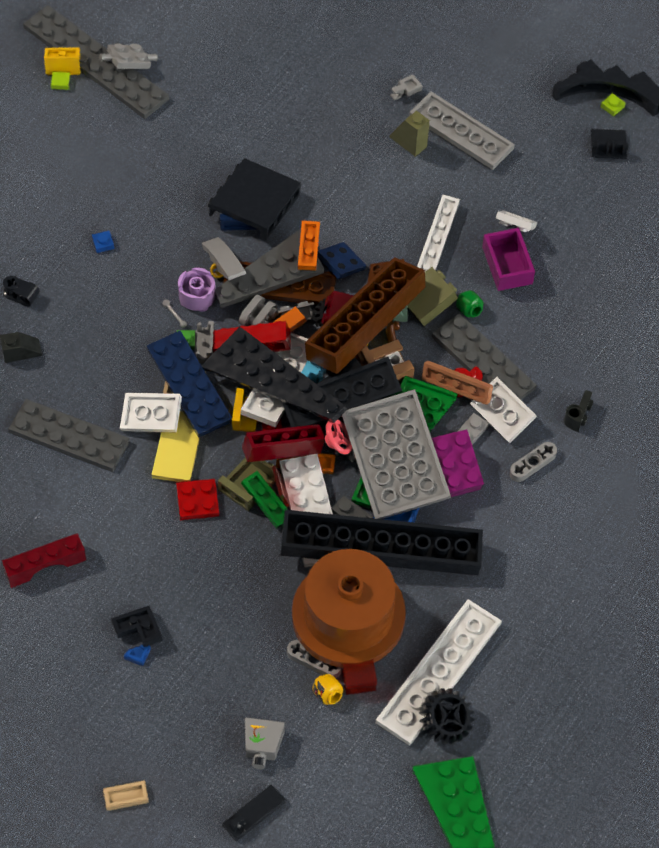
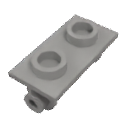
[276,301,314,320]

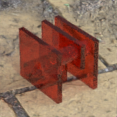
[342,659,377,695]

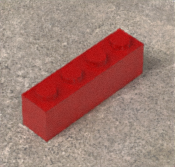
[213,321,291,352]

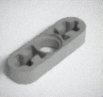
[509,442,557,482]
[287,640,341,678]

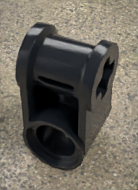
[3,276,40,307]

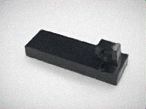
[222,784,285,841]

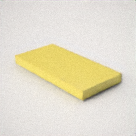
[152,411,200,482]

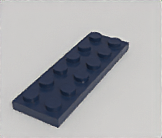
[147,331,232,438]

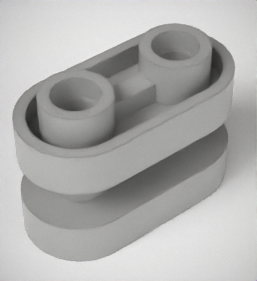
[239,294,279,326]

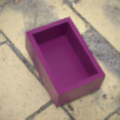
[482,228,535,291]
[432,429,484,497]

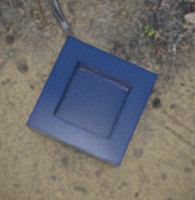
[92,231,114,253]

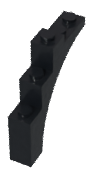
[552,59,659,117]

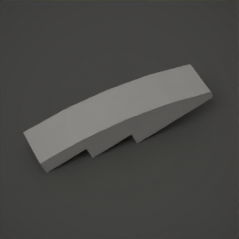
[202,237,246,280]

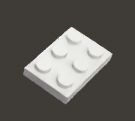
[470,377,537,443]
[120,393,182,432]

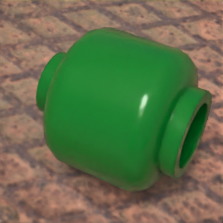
[456,290,484,318]

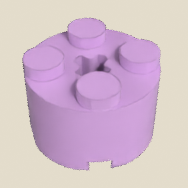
[178,268,216,312]

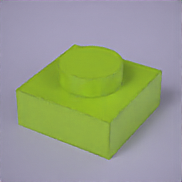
[601,93,626,117]

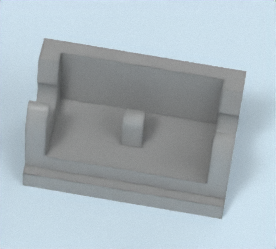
[194,321,214,364]

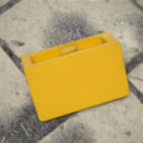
[44,48,80,75]
[232,388,257,432]

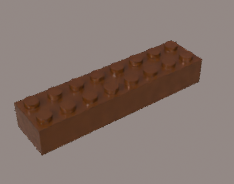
[305,257,426,374]

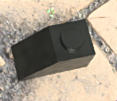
[0,332,42,363]

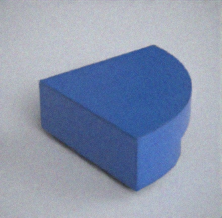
[124,645,151,666]

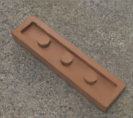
[422,361,493,405]

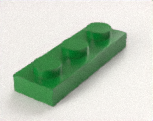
[241,471,288,529]

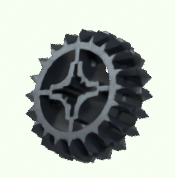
[419,688,475,745]

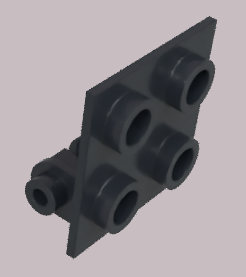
[591,129,628,159]

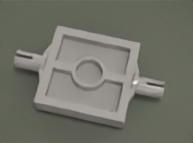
[100,44,158,69]

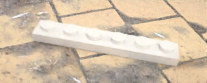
[417,195,460,272]

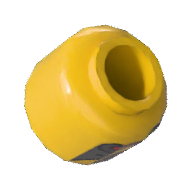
[313,674,343,705]

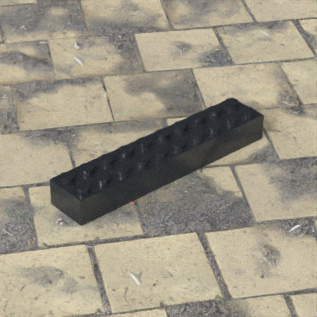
[280,510,483,575]

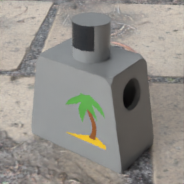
[245,718,285,769]

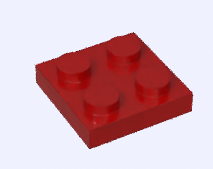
[176,479,219,520]

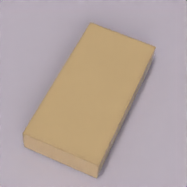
[103,780,149,811]

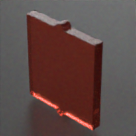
[272,466,289,507]

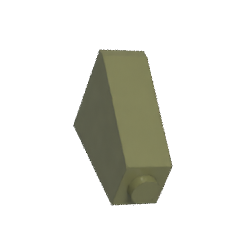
[390,110,430,157]

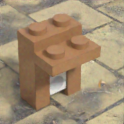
[353,340,414,384]

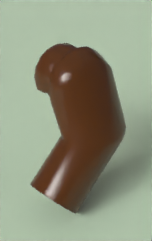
[385,321,400,343]

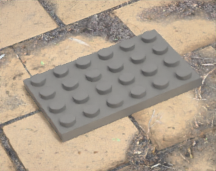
[342,389,451,519]

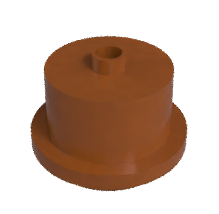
[292,549,406,668]

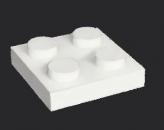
[496,210,537,232]

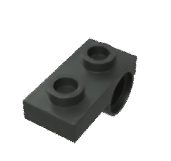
[564,390,594,432]

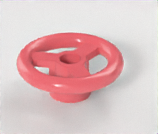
[325,420,352,455]

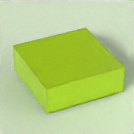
[51,72,70,90]

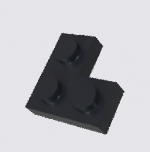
[111,606,163,647]

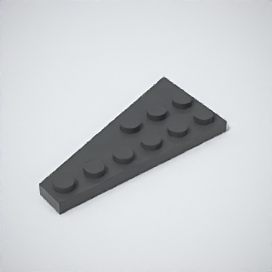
[215,229,324,308]

